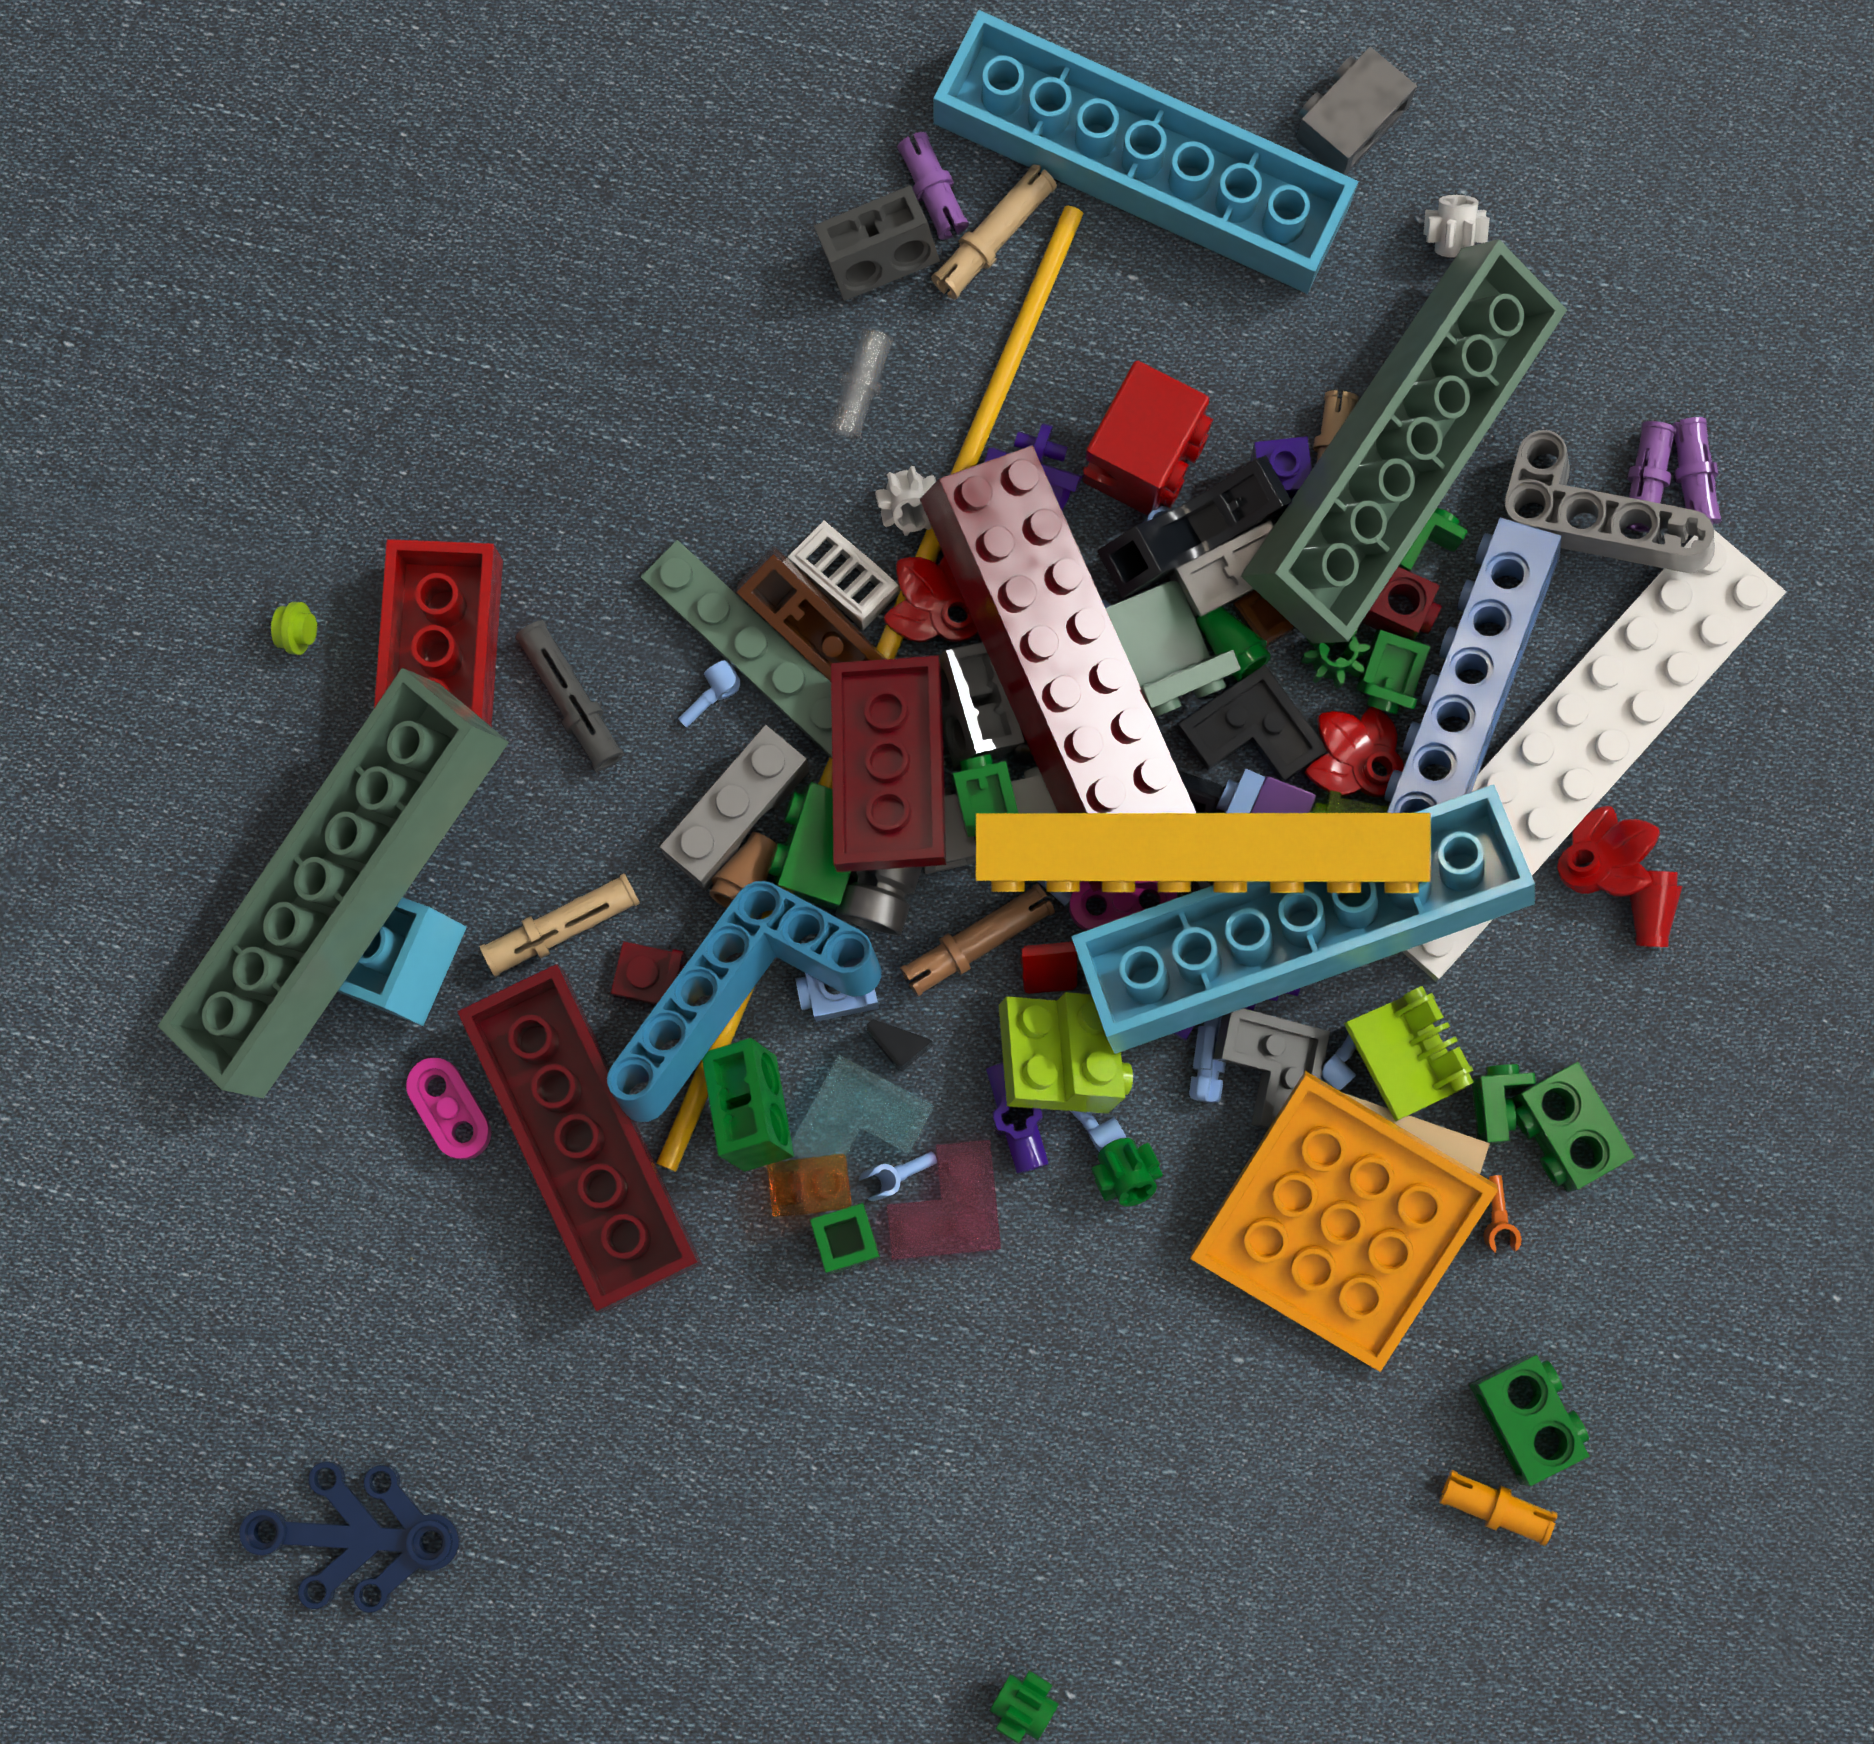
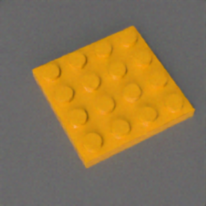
[1190,1071,1498,1372]

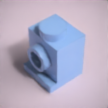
[795,958,879,1022]

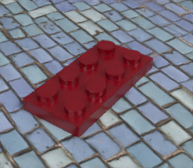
[831,656,946,872]

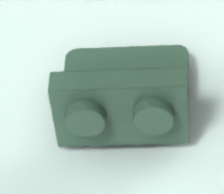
[1105,581,1241,717]

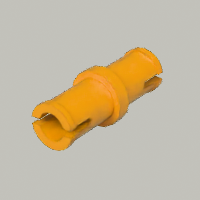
[1439,1470,1558,1546]

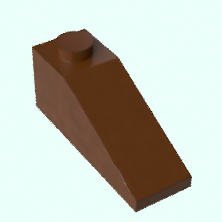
[736,545,886,681]

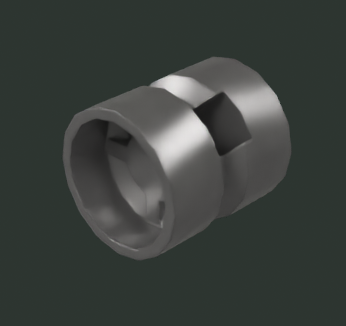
[835,867,922,936]

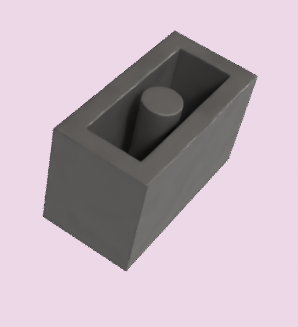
[1296,46,1417,175]

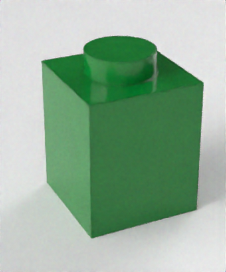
[810,1203,881,1275]

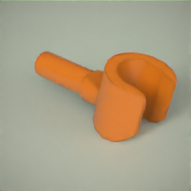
[1483,1175,1522,1253]

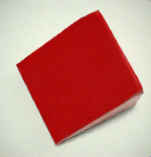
[1020,942,1077,994]

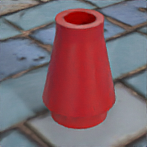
[1630,871,1683,947]

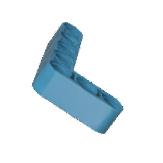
[607,881,881,1122]

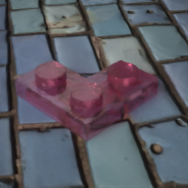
[887,1140,1001,1260]

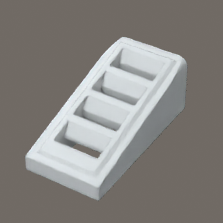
[787,521,900,630]

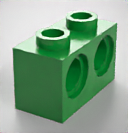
[702,1038,794,1172]
[1512,1061,1635,1193]
[1469,1355,1590,1487]

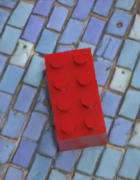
[374,539,503,727]

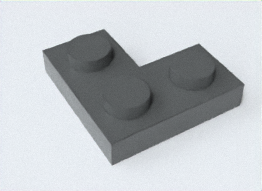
[1213,1008,1330,1129]

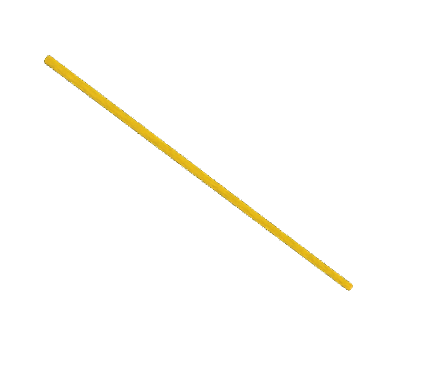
[656,205,1083,1172]

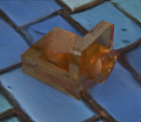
[767,1154,852,1217]

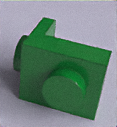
[1398,508,1468,572]
[1356,629,1431,715]

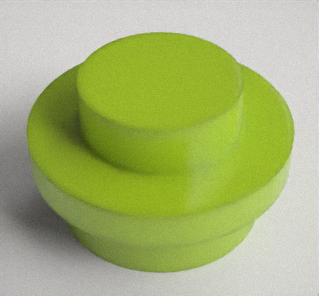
[271,601,317,655]

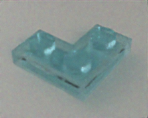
[792,1055,935,1177]

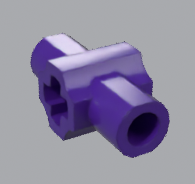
[986,1063,1049,1174]

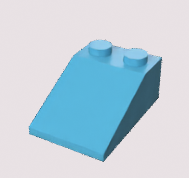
[337,897,467,1026]

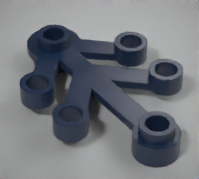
[239,1461,460,1613]

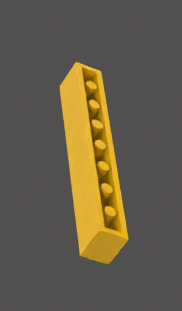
[976,813,1431,893]

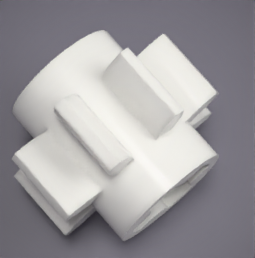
[1423,195,1490,258]
[875,466,936,536]

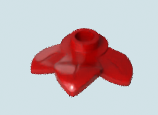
[883,556,978,643]
[1305,706,1404,798]
[1557,806,1660,897]

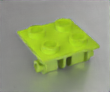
[1344,986,1474,1122]

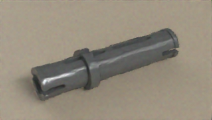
[515,620,624,772]

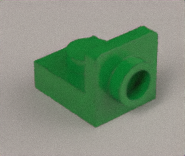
[950,754,1018,838]
[1472,1064,1536,1145]

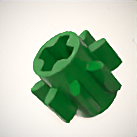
[1301,628,1370,689]
[1091,1138,1163,1207]
[989,1671,1059,1744]

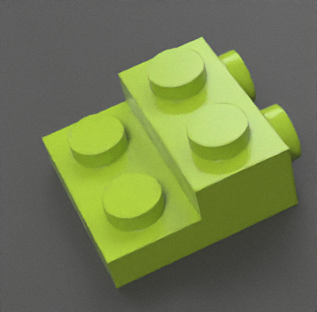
[999,992,1133,1114]

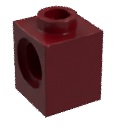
[1361,567,1442,640]

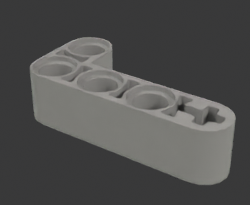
[1505,430,1715,573]

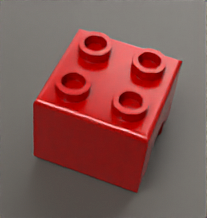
[1082,361,1214,516]

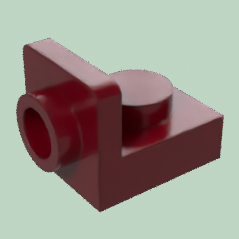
[611,941,688,1005]

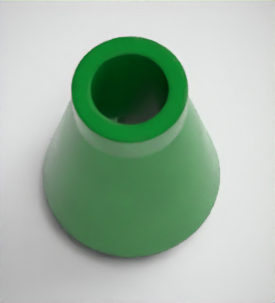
[1196,606,1271,682]

